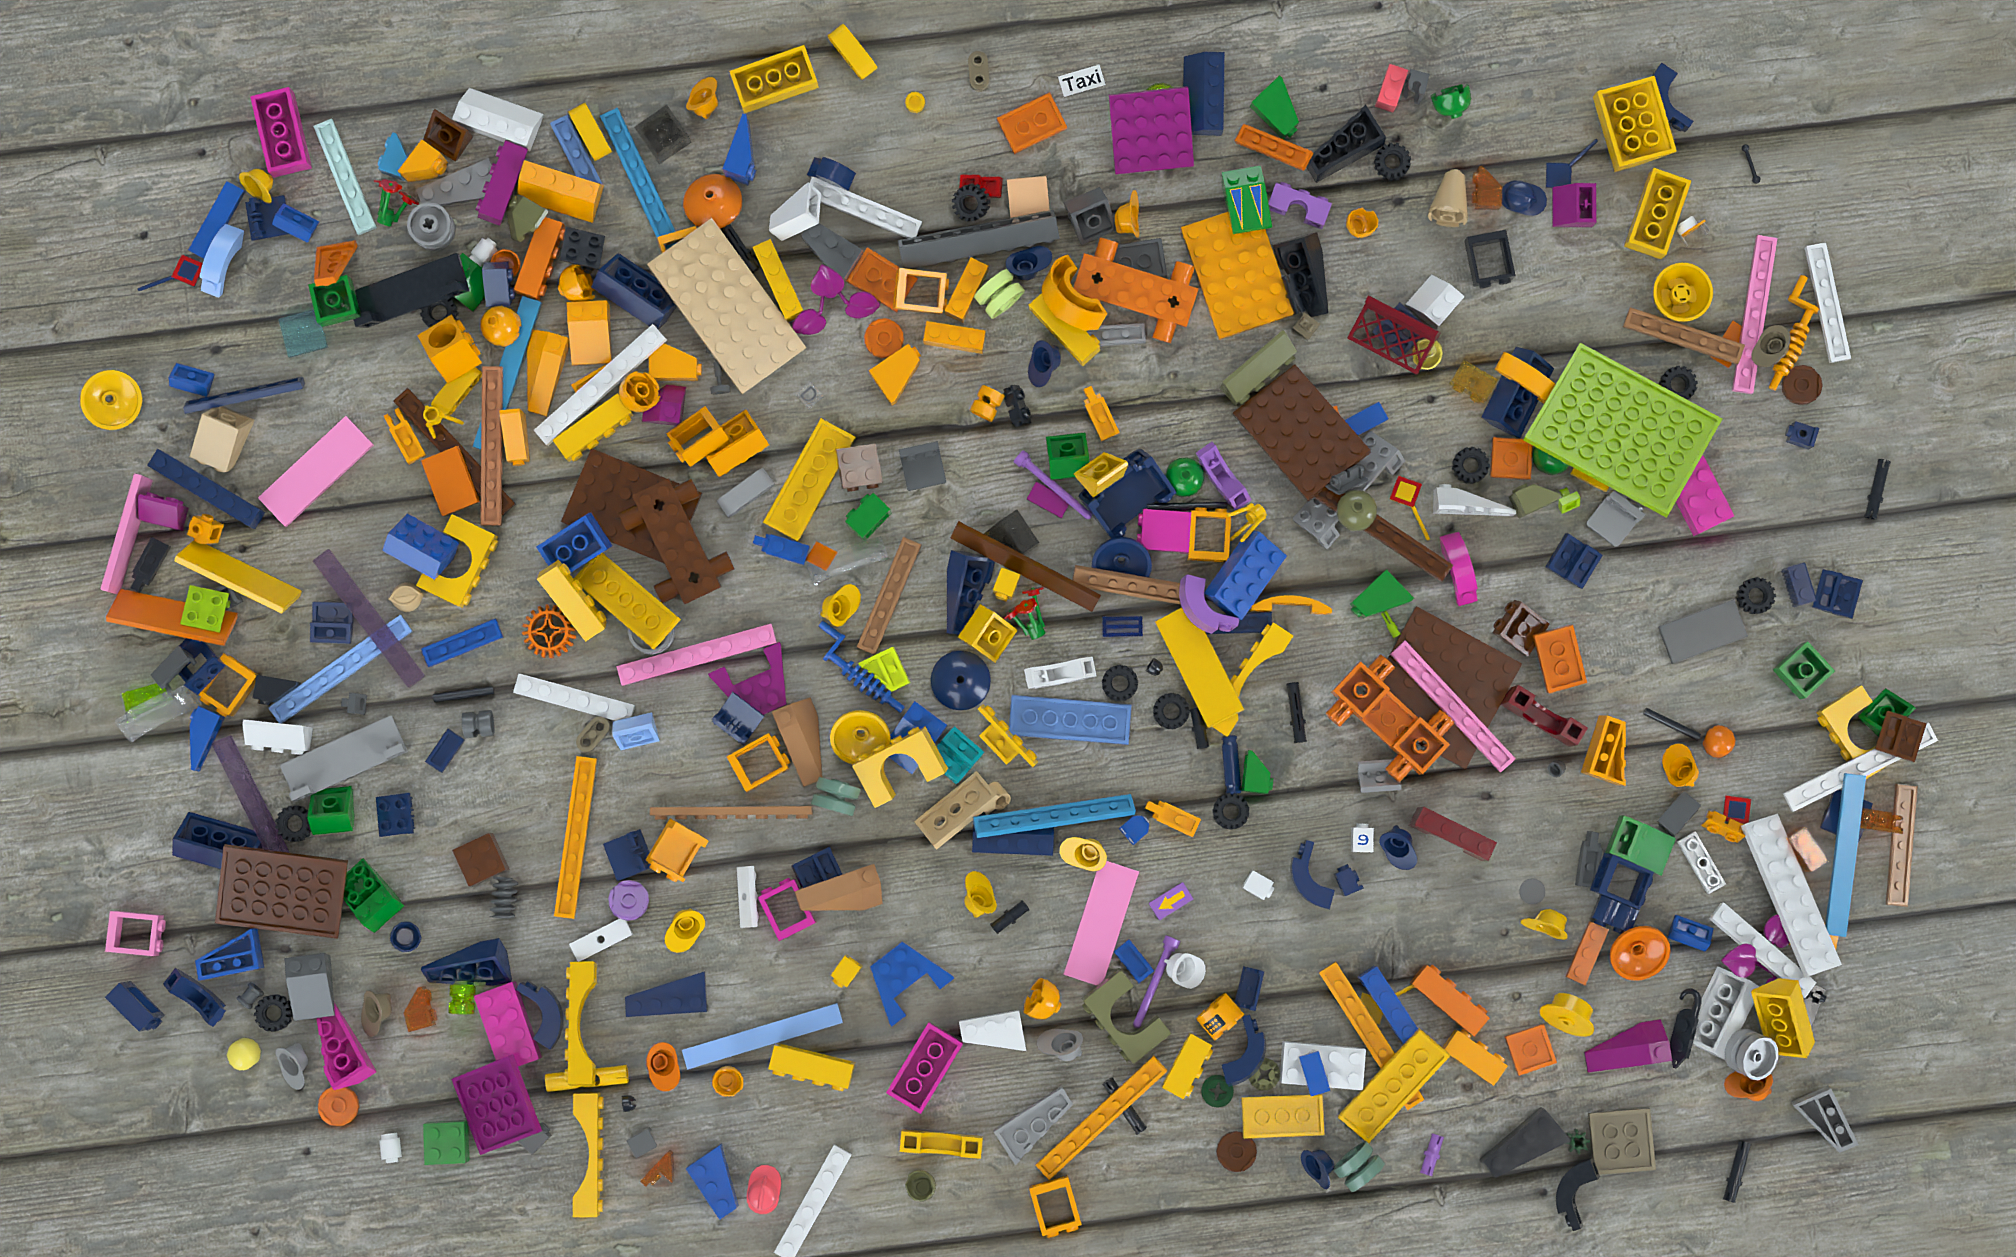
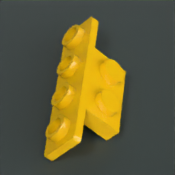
[978,704,1038,767]

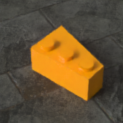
[1581,715,1626,786]

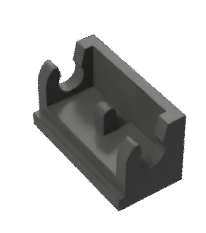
[1404,69,1430,105]
[151,646,197,692]
[1657,791,1701,837]

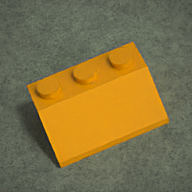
[696,410,769,477]

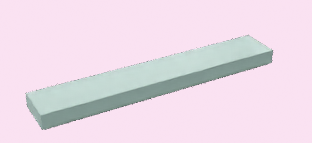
[313,119,377,235]

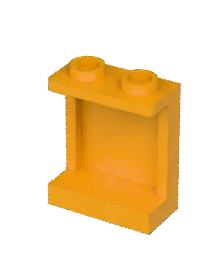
[646,818,709,882]

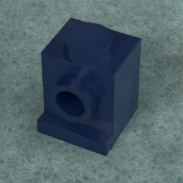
[1785,421,1820,450]
[1334,864,1364,896]

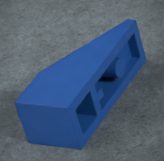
[190,706,225,772]

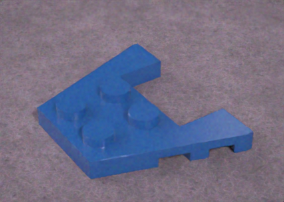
[870,942,954,1026]

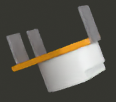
[1677,216,1710,247]

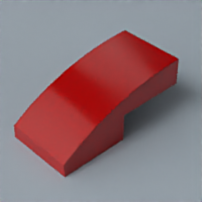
[959,175,1003,198]

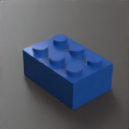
[536,512,613,573]
[382,513,459,580]

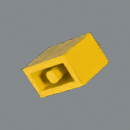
[993,567,1020,602]
[830,954,863,988]

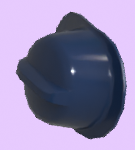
[1500,180,1547,216]
[1005,246,1052,281]
[1028,340,1061,387]
[1379,825,1417,870]
[1301,1150,1335,1189]

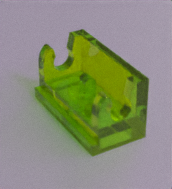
[122,683,170,713]

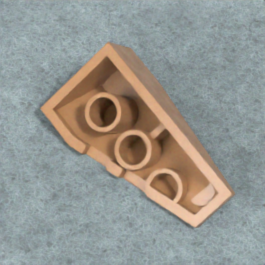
[772,698,822,787]
[794,864,883,911]

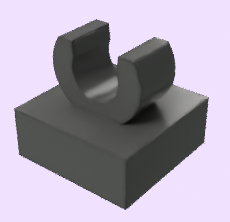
[341,693,367,715]

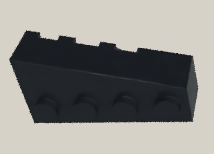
[1306,104,1386,183]
[1479,1107,1571,1178]

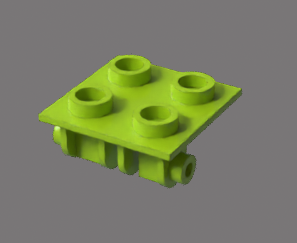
[180,585,230,633]

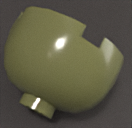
[1336,490,1377,531]

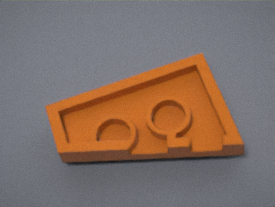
[314,240,358,286]

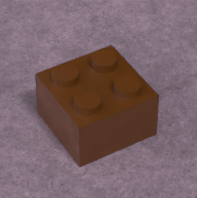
[452,833,510,887]

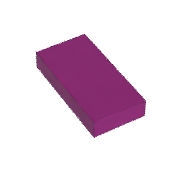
[1026,482,1069,519]

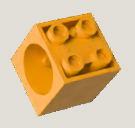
[417,314,482,383]

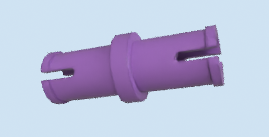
[1420,1133,1444,1176]

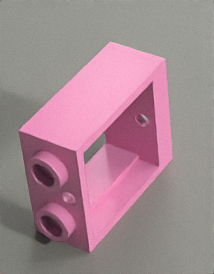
[105,911,166,956]

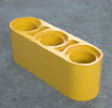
[827,24,877,80]
[568,103,612,161]
[431,367,482,416]

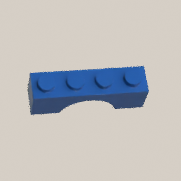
[1357,966,1418,1045]

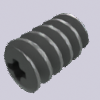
[489,876,518,919]

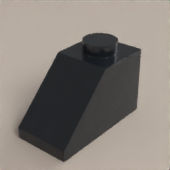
[252,675,301,706]

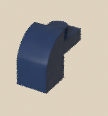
[807,157,856,191]

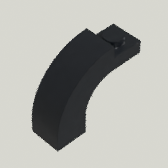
[1556,1158,1600,1231]

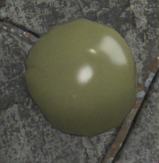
[905,1170,936,1202]

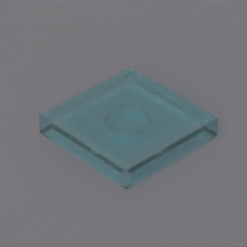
[279,309,328,358]

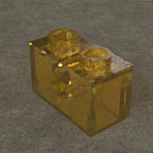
[1449,360,1498,403]

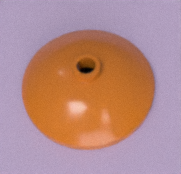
[683,174,743,228]
[1610,926,1670,980]

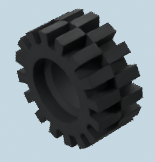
[1374,142,1411,181]
[952,183,991,222]
[420,298,459,327]
[1659,366,1698,400]
[1452,446,1490,484]
[1736,577,1776,614]
[1102,665,1138,702]
[1153,693,1190,730]
[1212,793,1250,830]
[275,805,311,842]
[254,994,293,1032]

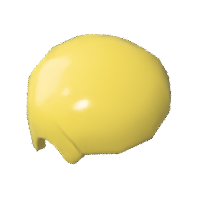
[1412,338,1443,370]
[227,1038,261,1071]

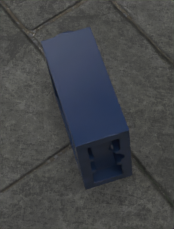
[1590,853,1654,910]
[105,981,165,1032]

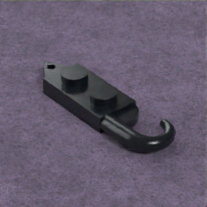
[1669,988,1702,1069]

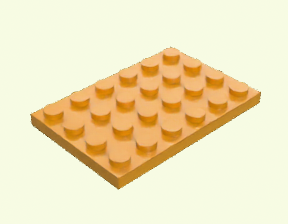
[1181,212,1294,340]

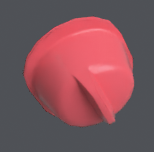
[747,1165,781,1214]

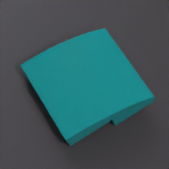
[937,726,984,785]

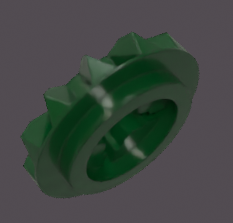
[1201,1075,1234,1108]

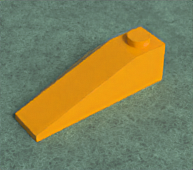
[527,330,570,417]

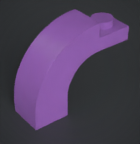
[1196,441,1252,510]
[1179,575,1239,634]

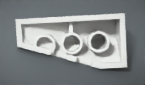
[1433,484,1516,516]

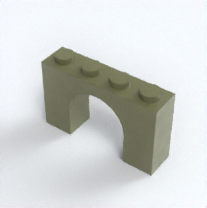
[1081,968,1172,1064]

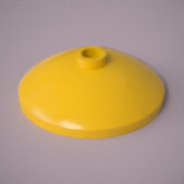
[80,370,142,430]
[830,710,891,765]

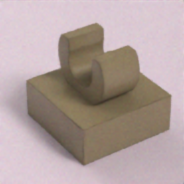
[1292,312,1320,341]

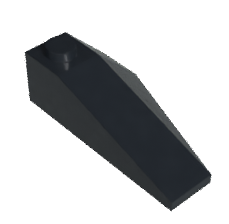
[1273,232,1329,317]

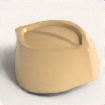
[388,582,423,612]

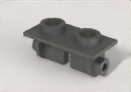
[1325,464,1368,495]

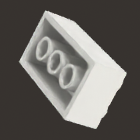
[1279,1041,1366,1090]

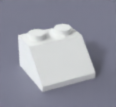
[1406,275,1465,330]

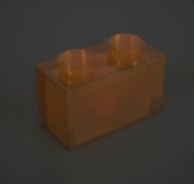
[1786,827,1828,872]

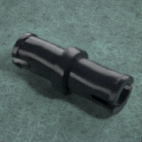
[1281,273,1306,315]
[1190,708,1210,749]
[990,900,1030,934]

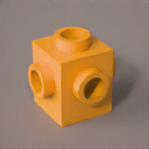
[187,514,224,544]

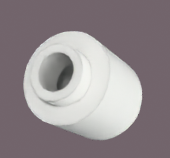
[469,238,498,267]
[379,1133,402,1163]

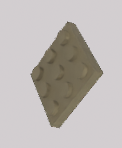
[1588,1108,1656,1175]

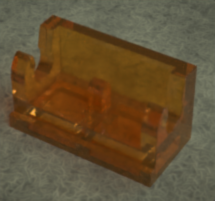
[1860,808,1903,834]

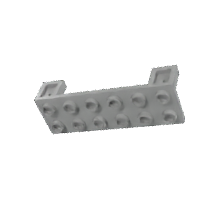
[1293,431,1405,549]
[280,716,408,802]

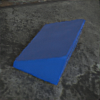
[272,203,319,242]
[168,363,214,397]
[1668,915,1714,951]

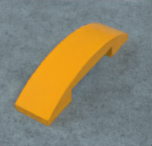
[1495,352,1556,404]
[1250,595,1332,615]

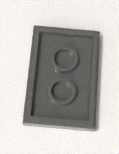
[1113,238,1167,278]

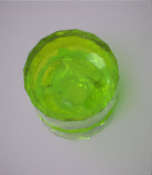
[448,984,476,1014]

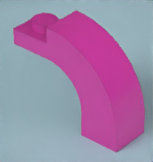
[1440,532,1478,606]

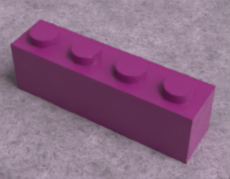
[475,140,528,226]

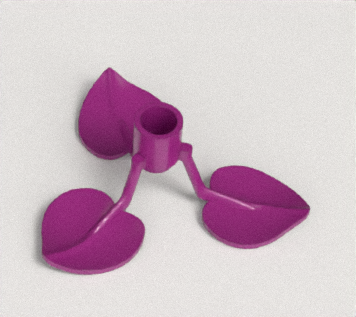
[792,264,880,335]
[1721,914,1790,984]

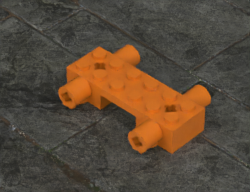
[1073,237,1199,343]
[1325,655,1454,782]

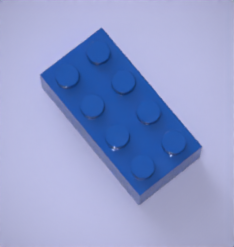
[1204,531,1287,620]

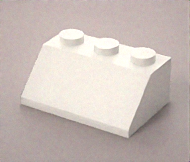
[243,720,313,755]

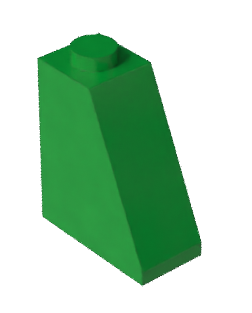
[1250,75,1299,140]
[1350,569,1414,619]

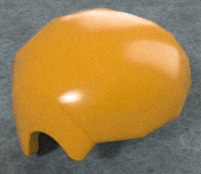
[1346,208,1379,238]
[712,1066,744,1097]

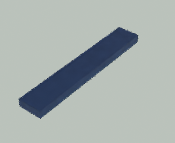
[183,377,305,414]

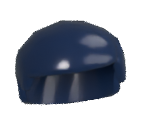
[390,922,422,952]

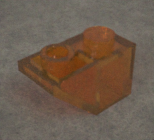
[1472,166,1502,210]
[403,986,437,1032]

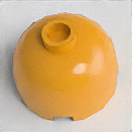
[558,264,595,302]
[480,306,522,347]
[619,371,660,412]
[1023,978,1061,1019]

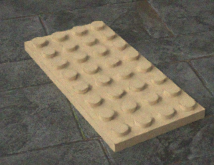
[647,218,806,394]

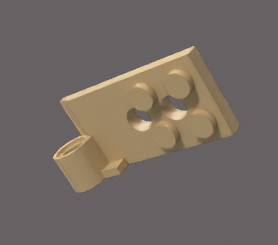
[914,771,1011,850]

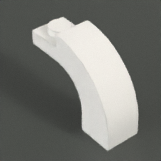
[1024,657,1096,689]

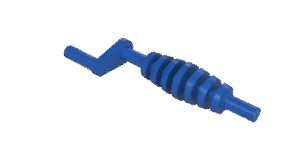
[818,620,905,713]

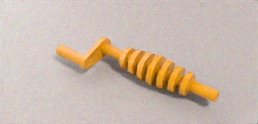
[1769,275,1819,391]

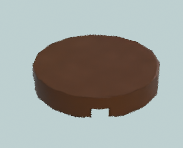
[1781,365,1823,405]
[1216,1131,1257,1172]

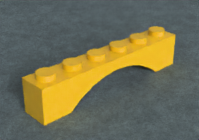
[1212,622,1294,737]
[564,961,597,1086]
[573,1092,604,1217]

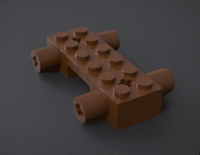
[619,478,735,605]

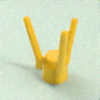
[423,405,464,439]
[1227,503,1267,542]

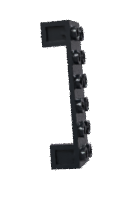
[353,253,470,328]

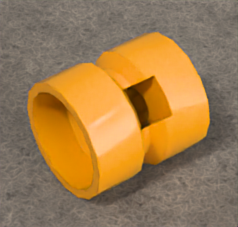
[970,385,1005,422]

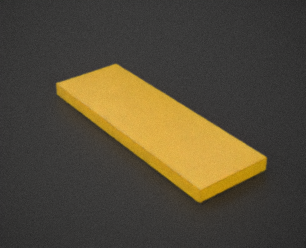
[763,418,856,542]
[174,540,302,614]
[573,553,681,650]
[1155,608,1245,728]
[1338,1028,1450,1144]

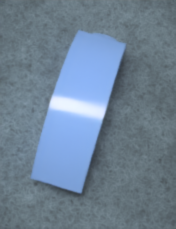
[200,224,244,297]

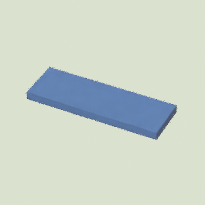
[1009,695,1131,745]

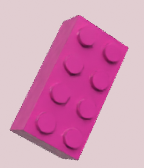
[250,87,312,178]
[1676,455,1734,536]
[474,981,542,1066]
[886,1022,963,1114]

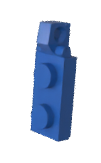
[753,534,810,565]

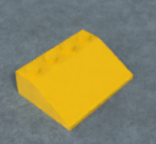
[1593,76,1677,172]

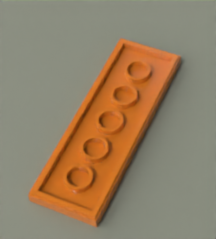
[106,589,238,646]

